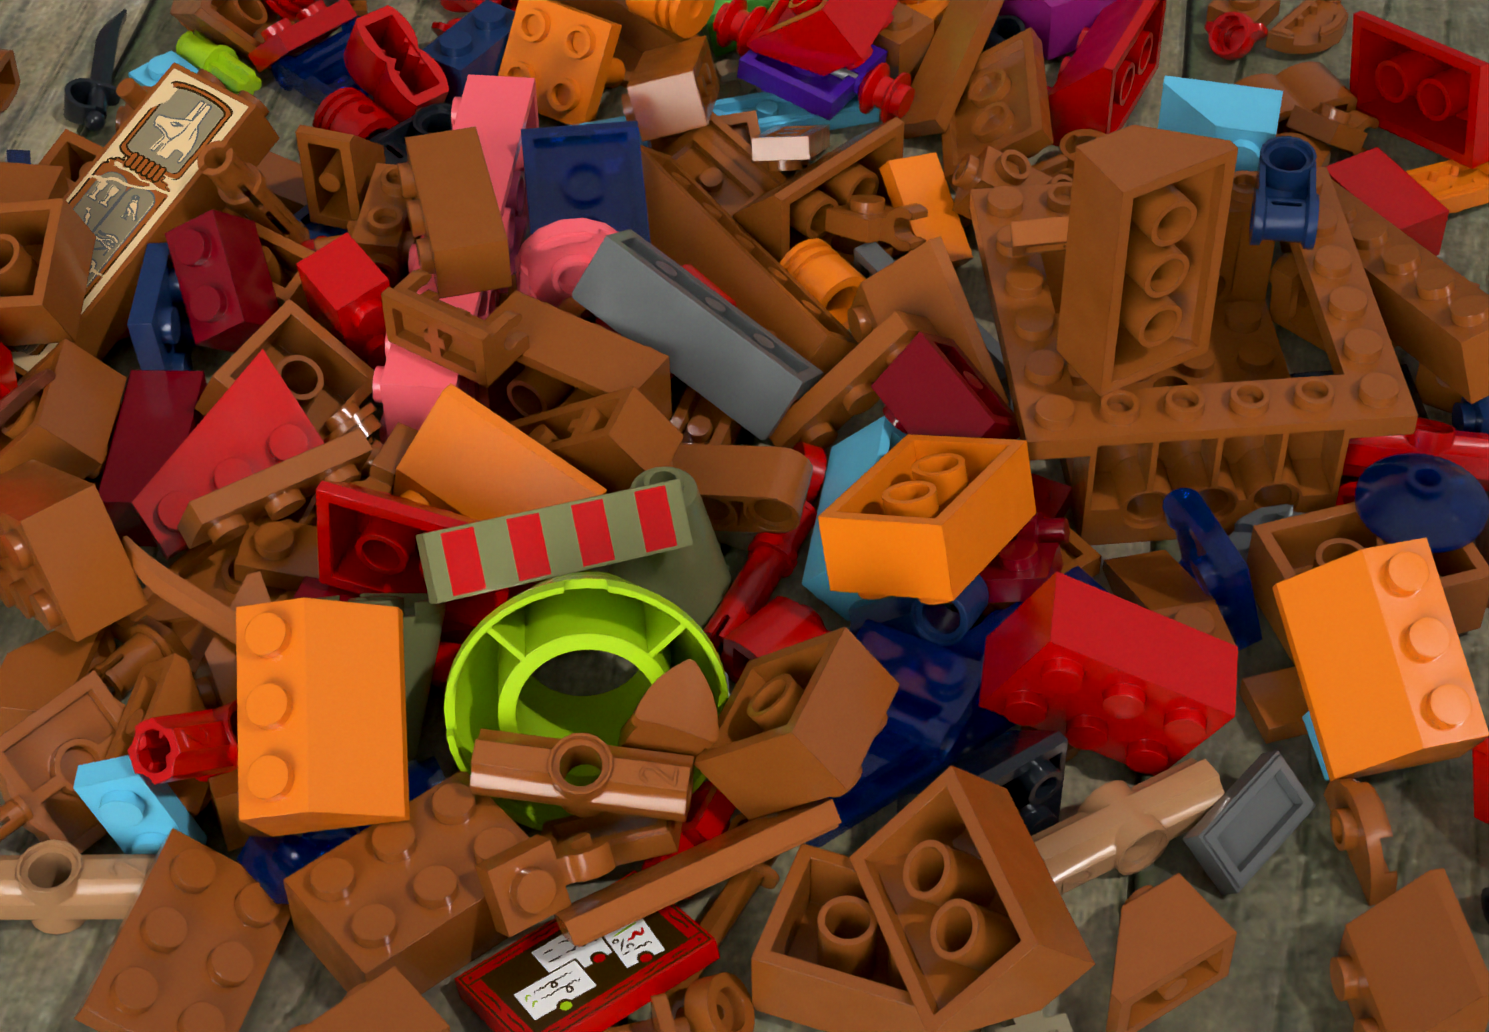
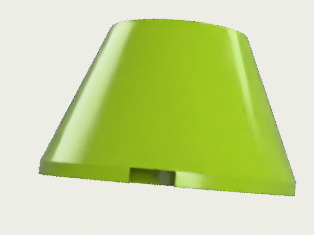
[444,569,729,831]

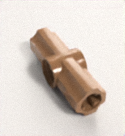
[1031,758,1225,895]
[0,840,156,935]

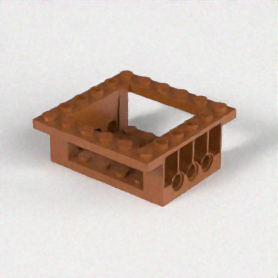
[969,167,1418,546]

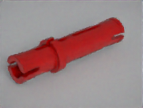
[703,501,817,662]

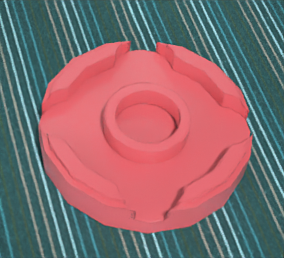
[515,218,618,308]

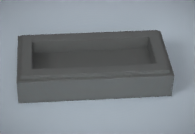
[1183,750,1316,895]

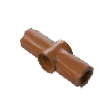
[470,729,695,822]

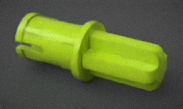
[176,30,262,95]

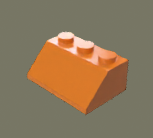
[393,383,607,586]
[1272,537,1489,782]
[236,598,410,837]

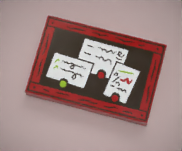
[454,870,720,1032]

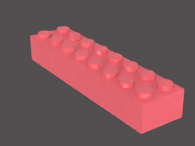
[372,74,541,444]

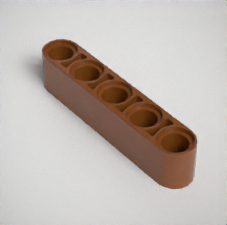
[672,443,813,533]

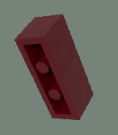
[98,370,207,547]

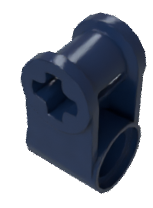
[1249,136,1319,250]

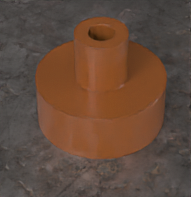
[676,972,755,1032]

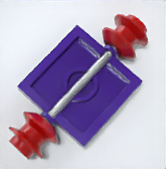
[713,0,915,123]

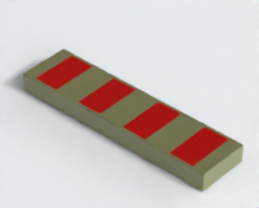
[415,478,693,604]

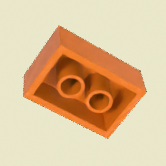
[818,434,1036,605]

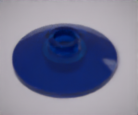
[1354,453,1489,553]

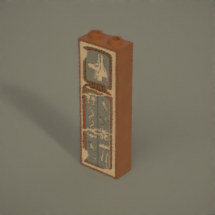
[6,62,280,381]

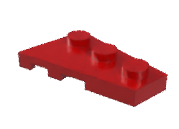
[132,349,324,560]

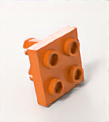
[498,0,625,125]

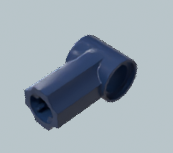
[848,574,989,658]

